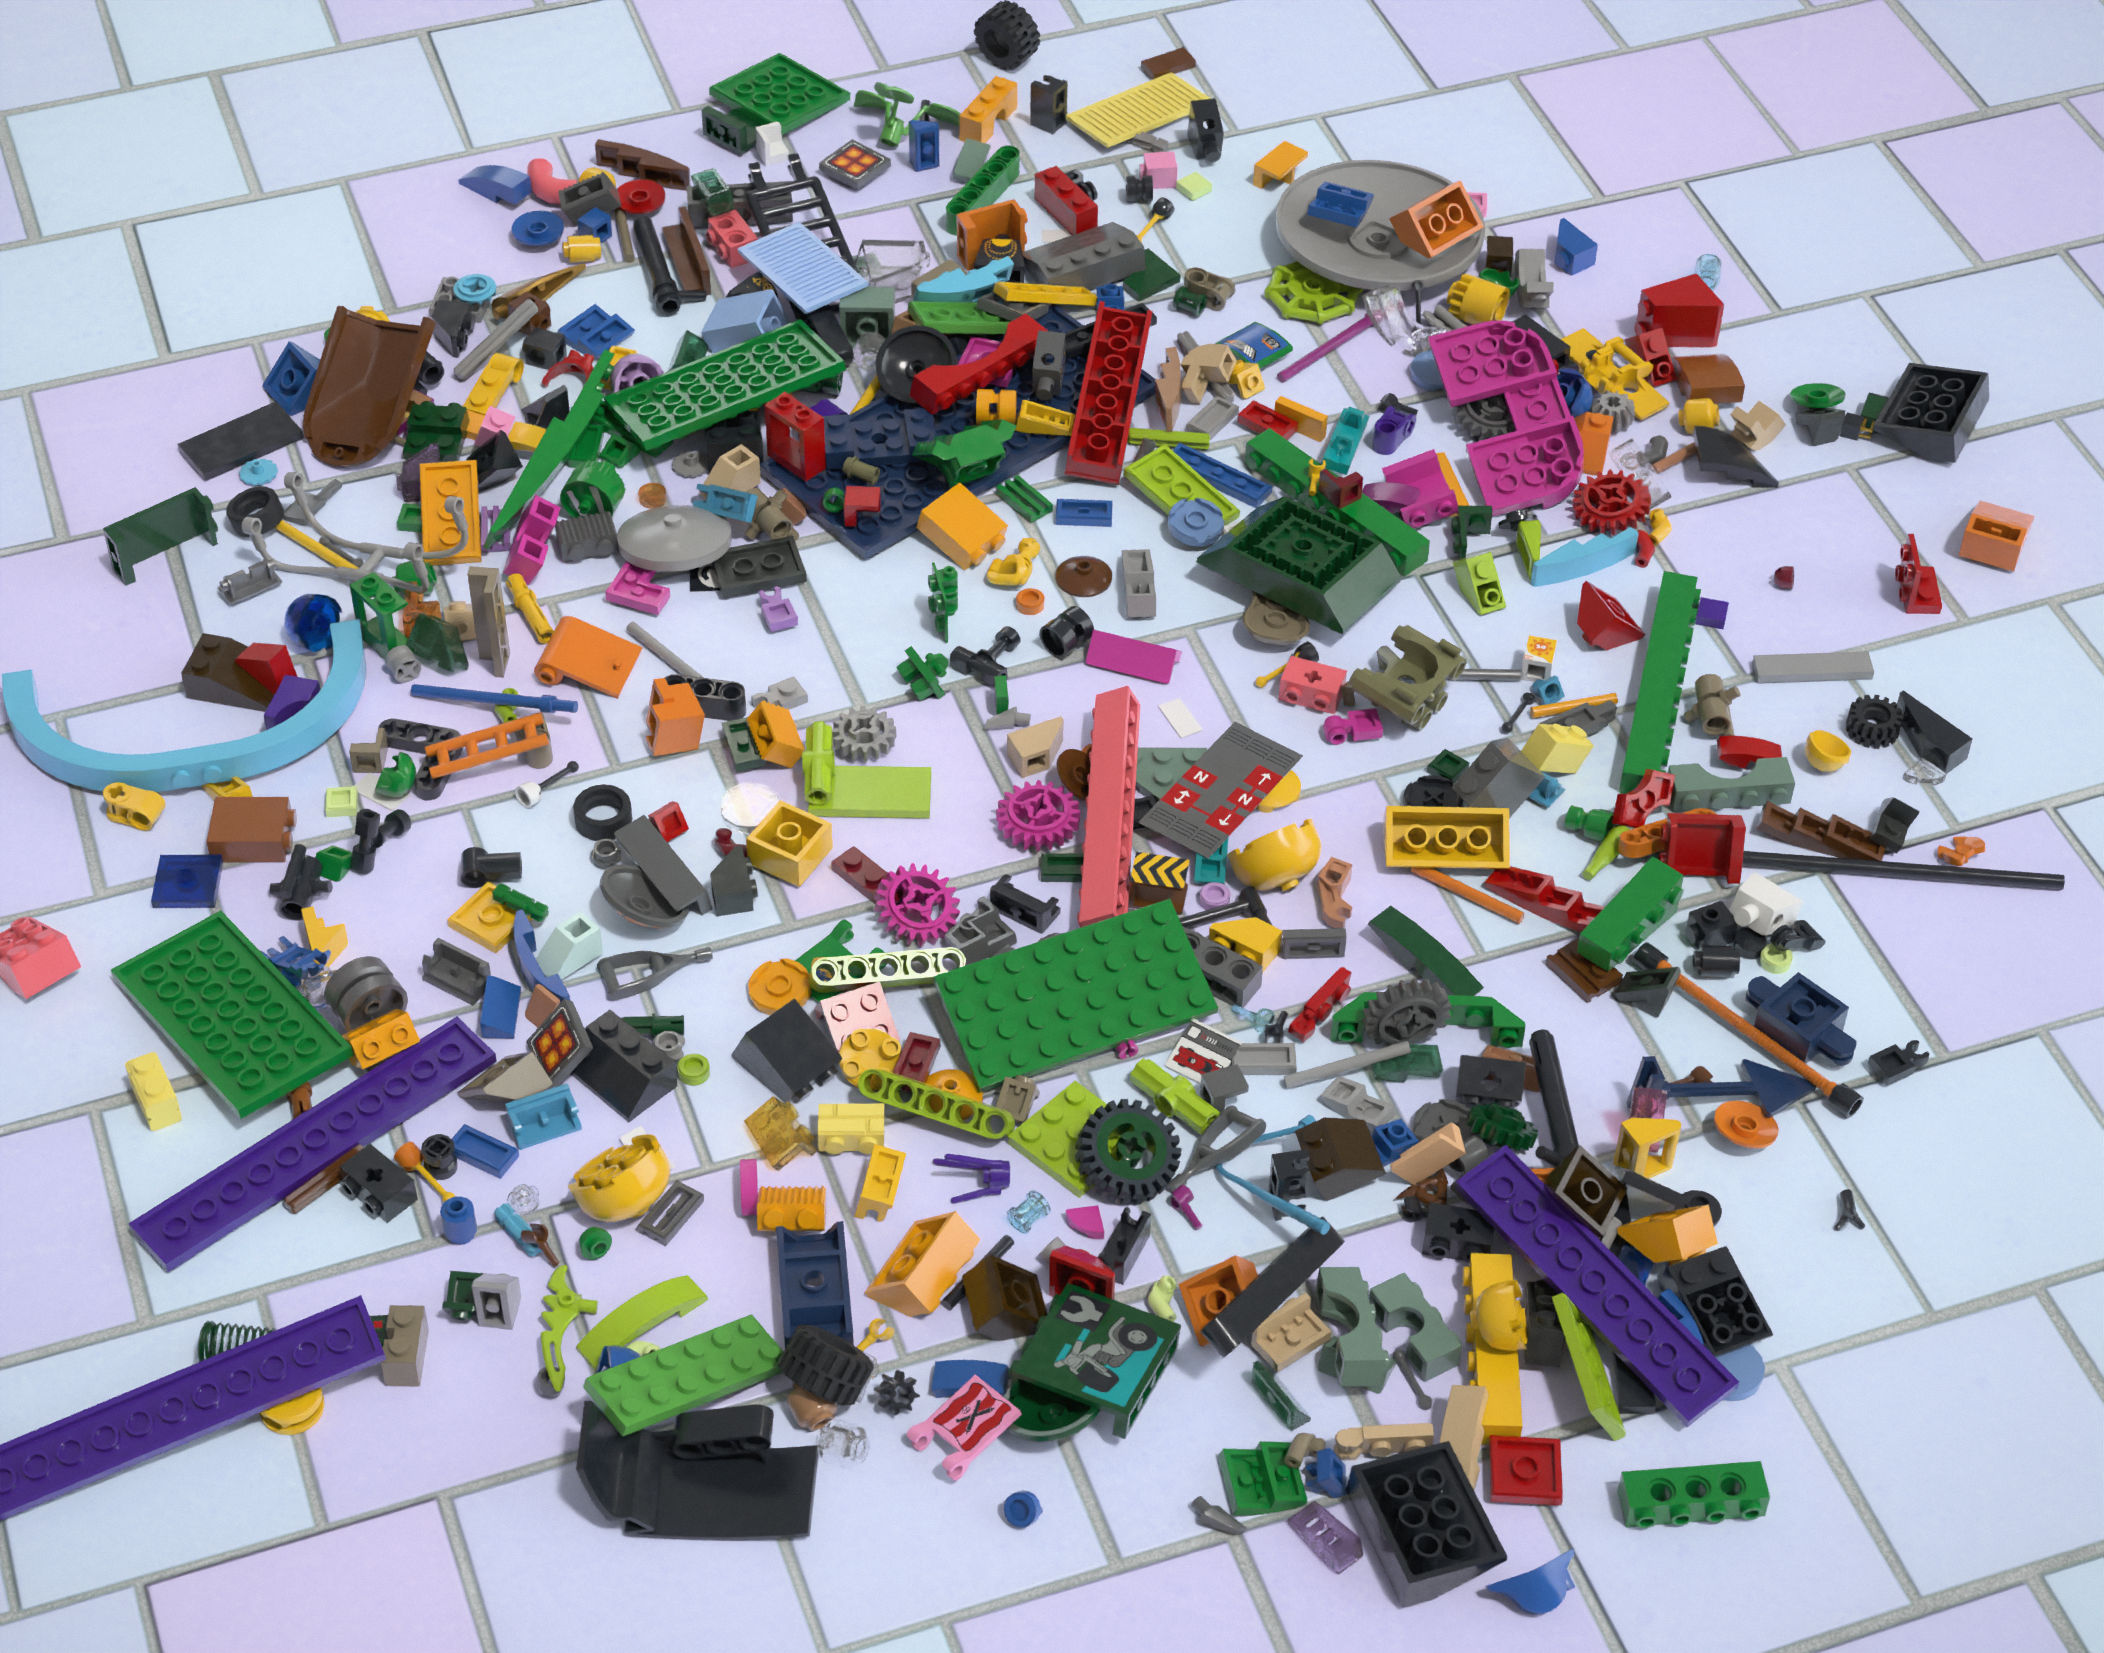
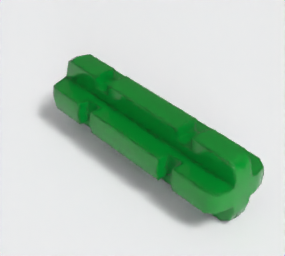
[492,883,549,922]

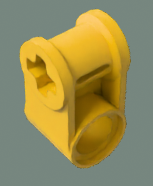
[103,782,166,831]

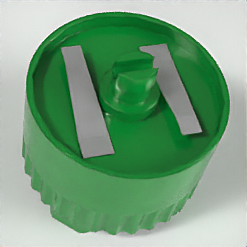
[560,460,626,518]

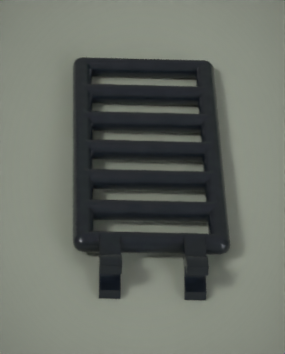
[745,153,860,318]

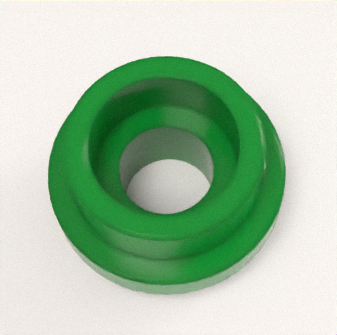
[579,1227,612,1260]

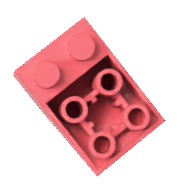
[0,916,81,999]

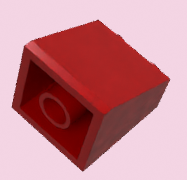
[1634,273,1725,347]

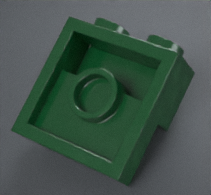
[402,401,470,462]

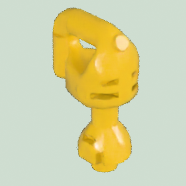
[987,538,1040,586]

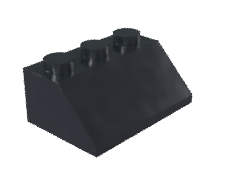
[570,1009,677,1123]

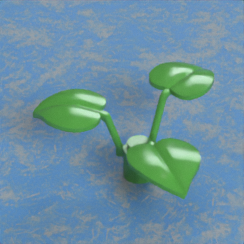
[853,82,960,147]

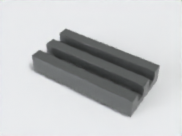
[1281,928,1347,959]
[638,1180,704,1247]

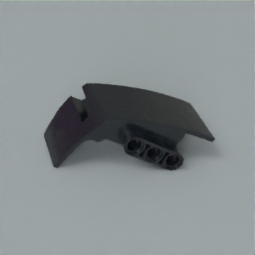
[576,1401,819,1541]

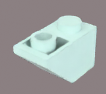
[536,911,603,980]

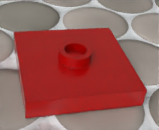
[1489,1435,1563,1506]

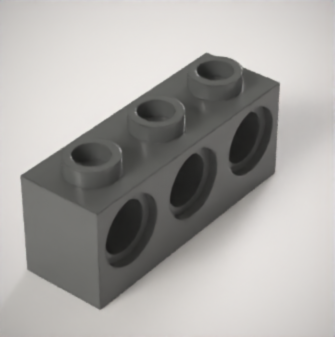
[1183,927,1263,1011]

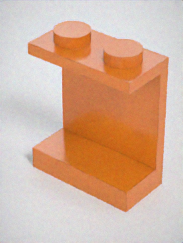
[957,199,1028,271]

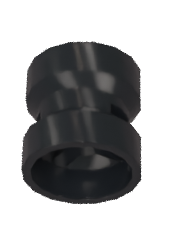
[1125,175,1153,202]
[421,1134,458,1180]

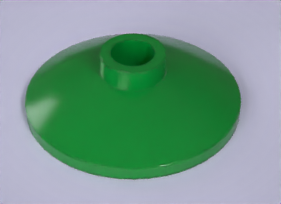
[1790,383,1846,410]

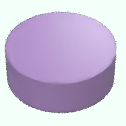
[1199,882,1231,910]

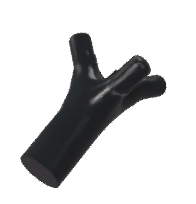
[1834,1189,1866,1231]

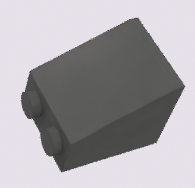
[1452,738,1545,819]

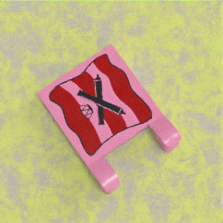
[907,1375,1022,1481]

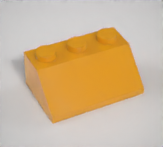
[864,1211,981,1317]

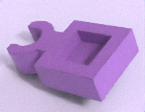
[759,586,798,632]

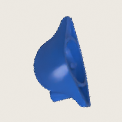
[1486,1548,1576,1615]

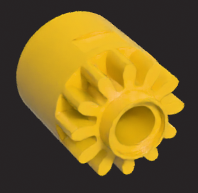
[1446,274,1510,325]

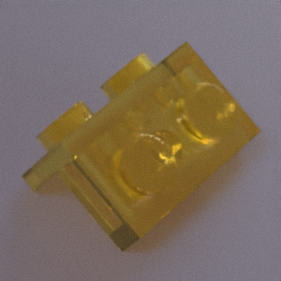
[744,1096,817,1171]

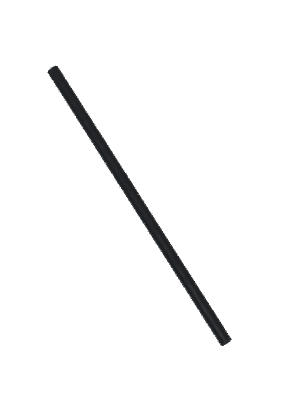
[1640,850,2065,890]

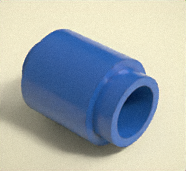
[440,1196,477,1245]

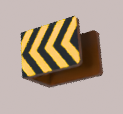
[1129,852,1189,915]

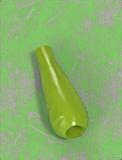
[1582,825,1630,881]

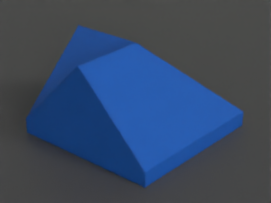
[262,341,320,416]

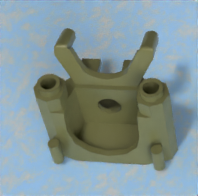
[1341,624,1467,730]

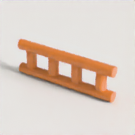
[425,712,549,779]

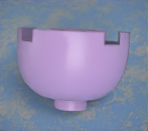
[610,354,664,393]

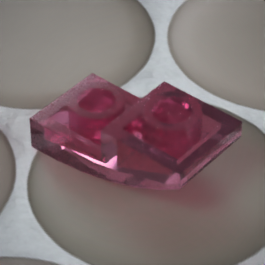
[1628,1087,1667,1153]

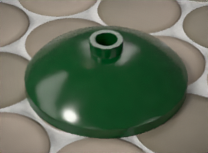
[1003,1381,1100,1442]

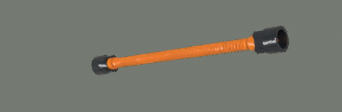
[1633,942,1864,1118]

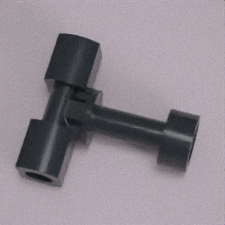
[950,626,1021,687]
[351,809,411,874]

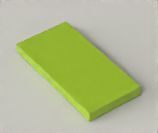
[1123,444,1241,526]
[808,765,932,818]
[1552,1293,1626,1441]

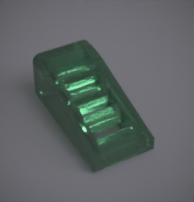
[690,168,734,215]

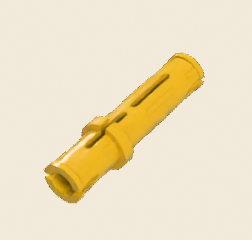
[505,573,554,644]

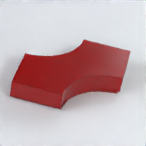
[1612,769,1675,828]

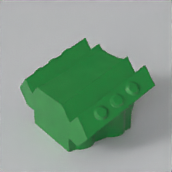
[912,419,1017,488]

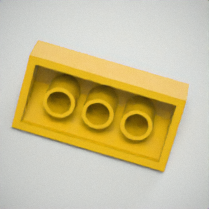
[1383,806,1510,869]

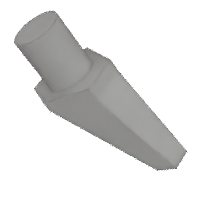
[984,707,1031,731]

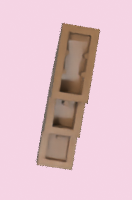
[1155,347,1181,432]

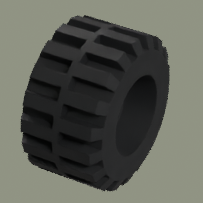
[974,0,1041,70]
[778,1325,874,1406]

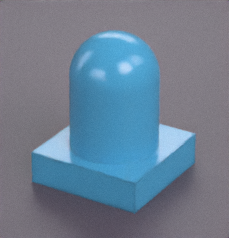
[1532,675,1565,705]

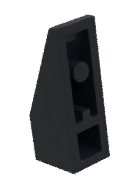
[1897,690,1973,776]

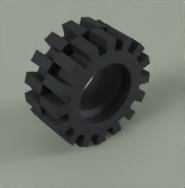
[1846,695,1903,749]

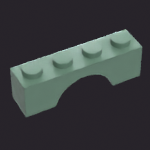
[1667,757,1795,812]
[1315,1267,1389,1387]

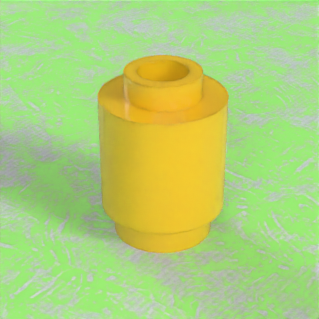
[562,235,601,263]

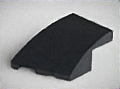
[1693,426,1779,488]

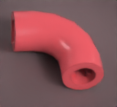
[527,158,577,205]

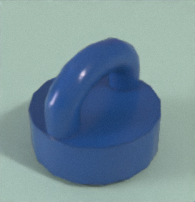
[1004,1490,1043,1528]

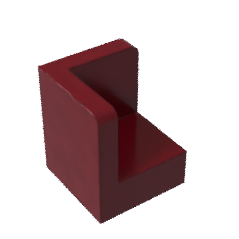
[1318,469,1363,509]

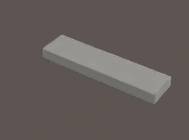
[1752,651,1874,683]

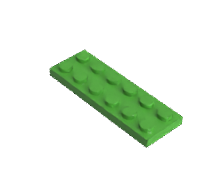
[583,1314,784,1436]

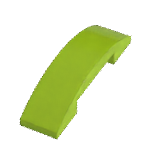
[576,1275,708,1372]

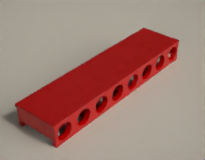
[1064,301,1153,485]

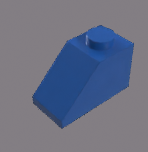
[1554,218,1598,276]

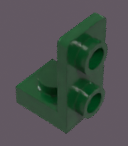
[1451,505,1493,560]

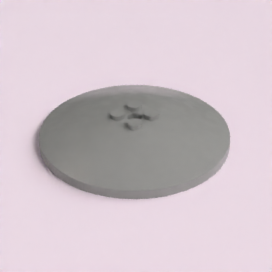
[1276,160,1485,291]

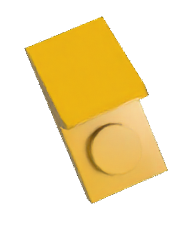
[301,906,348,975]

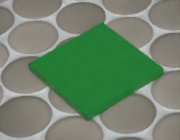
[709,53,851,135]

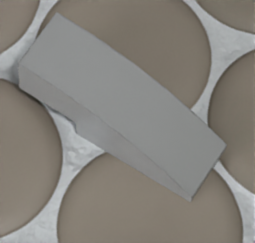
[1122,549,1156,617]

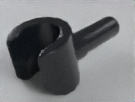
[1378,393,1418,416]
[1265,1011,1288,1043]
[1401,1196,1429,1223]

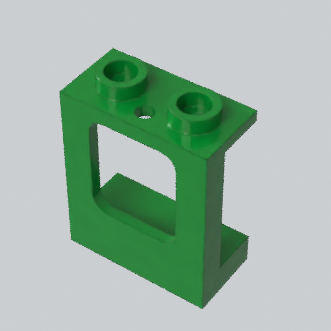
[349,572,416,660]

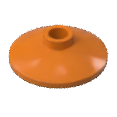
[1714,1101,1779,1148]

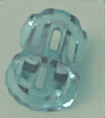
[1007,1190,1051,1234]

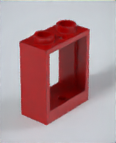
[765,392,826,482]

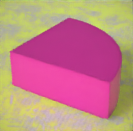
[1065,1205,1104,1239]

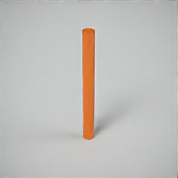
[1411,867,1525,924]

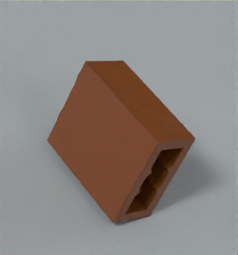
[206,797,297,863]

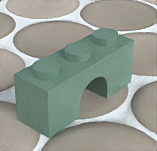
[1369,1272,1462,1382]

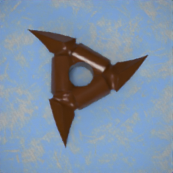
[1395,1168,1449,1207]

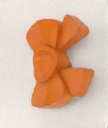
[1937,836,1986,866]

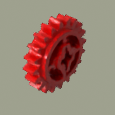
[1572,469,1651,536]

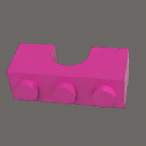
[503,495,561,586]

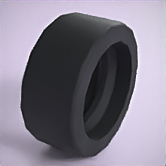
[226,486,284,537]
[573,784,633,841]

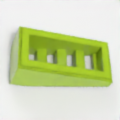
[1516,520,1541,581]

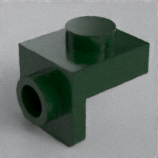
[442,1271,484,1320]

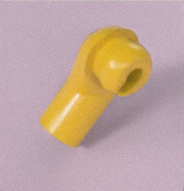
[1649,508,1672,547]

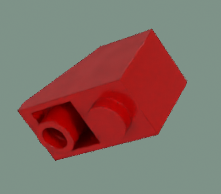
[1624,328,1677,387]

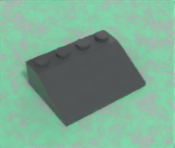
[1022,222,1146,290]

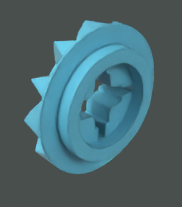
[453,274,496,306]

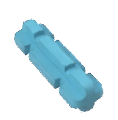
[494,1203,542,1256]

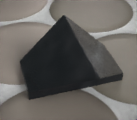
[521,385,570,429]

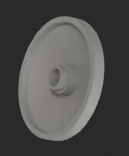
[617,505,732,572]

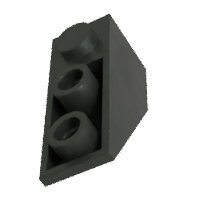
[1525,1279,1564,1368]

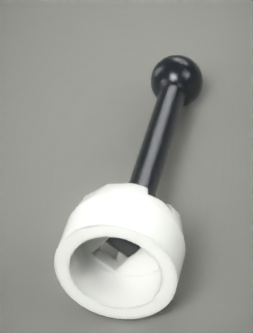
[515,761,579,808]

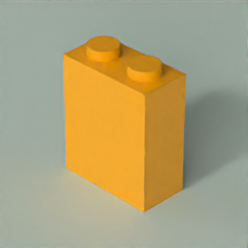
[916,483,1008,571]

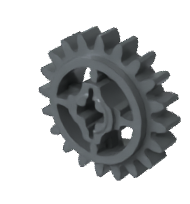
[1452,394,1516,441]
[1362,978,1452,1047]

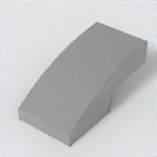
[1321,1076,1396,1133]

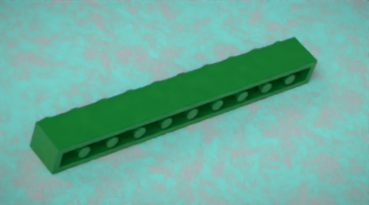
[1619,571,1701,794]

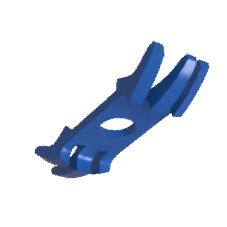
[260,936,331,980]

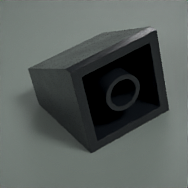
[731,998,843,1104]

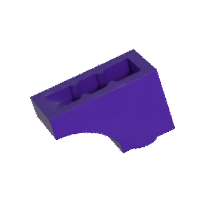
[263,675,321,730]

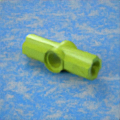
[802,721,835,806]
[1130,1058,1220,1135]

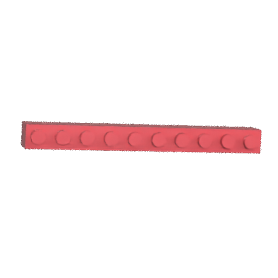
[1077,686,1141,928]

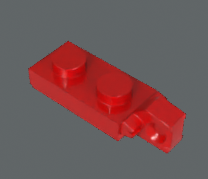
[1288,967,1352,1042]

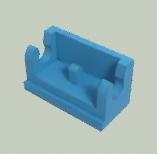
[505,1083,582,1150]

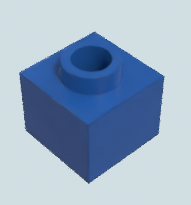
[577,207,612,244]

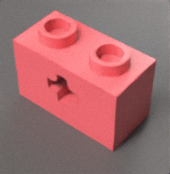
[1279,656,1347,714]

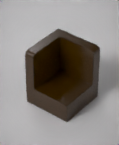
[1485,236,1513,277]

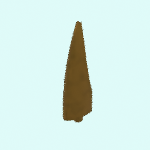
[491,263,586,319]

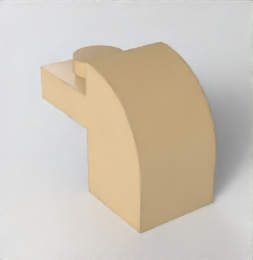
[1180,344,1237,404]
[1730,401,1786,451]

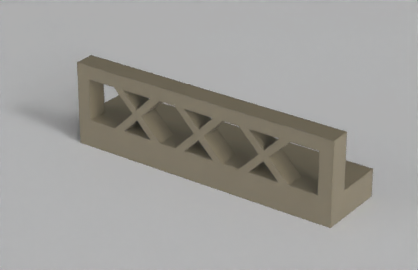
[467,566,510,678]

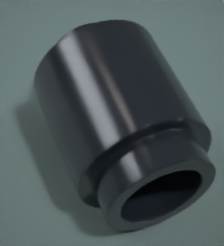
[1692,945,1740,977]

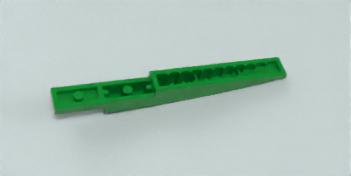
[483,349,614,550]

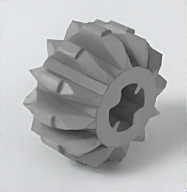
[1589,390,1635,434]

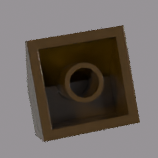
[1295,1117,1386,1201]
[962,1254,1048,1341]

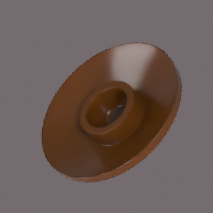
[1055,556,1112,597]
[1056,749,1091,801]

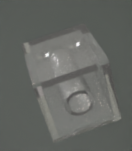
[853,239,930,304]

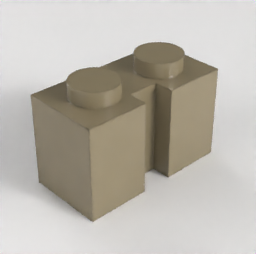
[381,1305,429,1387]

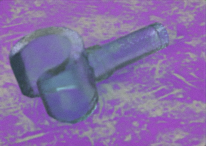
[1231,1005,1275,1033]

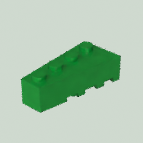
[1577,856,1684,972]

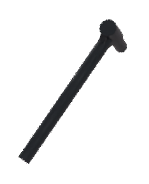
[1179,886,1273,929]

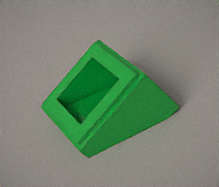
[599,433,641,469]
[315,845,352,882]

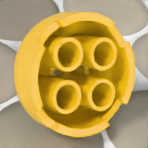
[1227,818,1322,891]
[568,1134,670,1222]

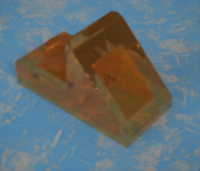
[403,581,442,642]

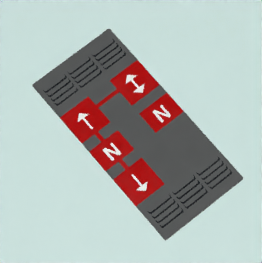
[1139,722,1303,858]

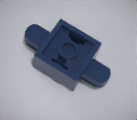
[1745,972,1857,1066]

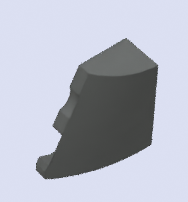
[944,896,1017,966]

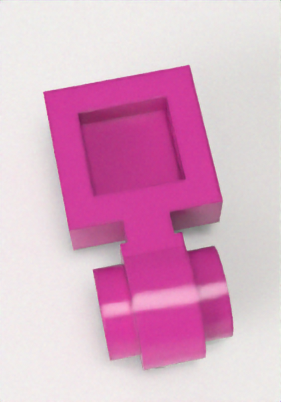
[1323,708,1383,745]

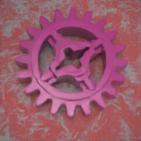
[996,780,1080,852]
[874,863,960,947]

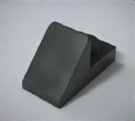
[1795,408,1846,446]
[1870,797,1920,854]
[1614,967,1681,1017]

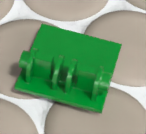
[927,562,958,644]

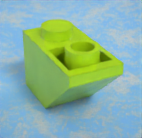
[1452,552,1507,615]

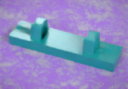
[1321,406,1370,475]

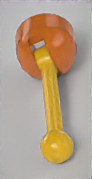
[394,1142,455,1203]

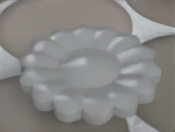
[1422,311,1454,335]
[672,451,708,478]

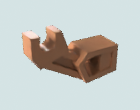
[1317,857,1353,928]

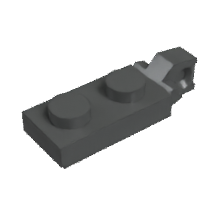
[1537,700,1617,736]

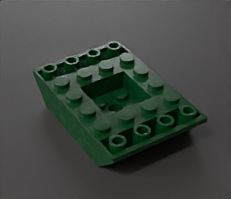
[1196,496,1401,634]

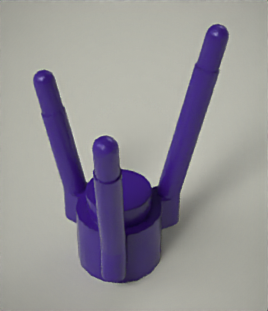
[933,1153,1010,1204]

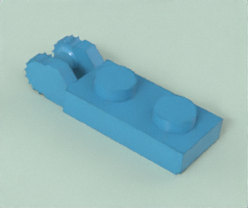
[693,483,758,523]

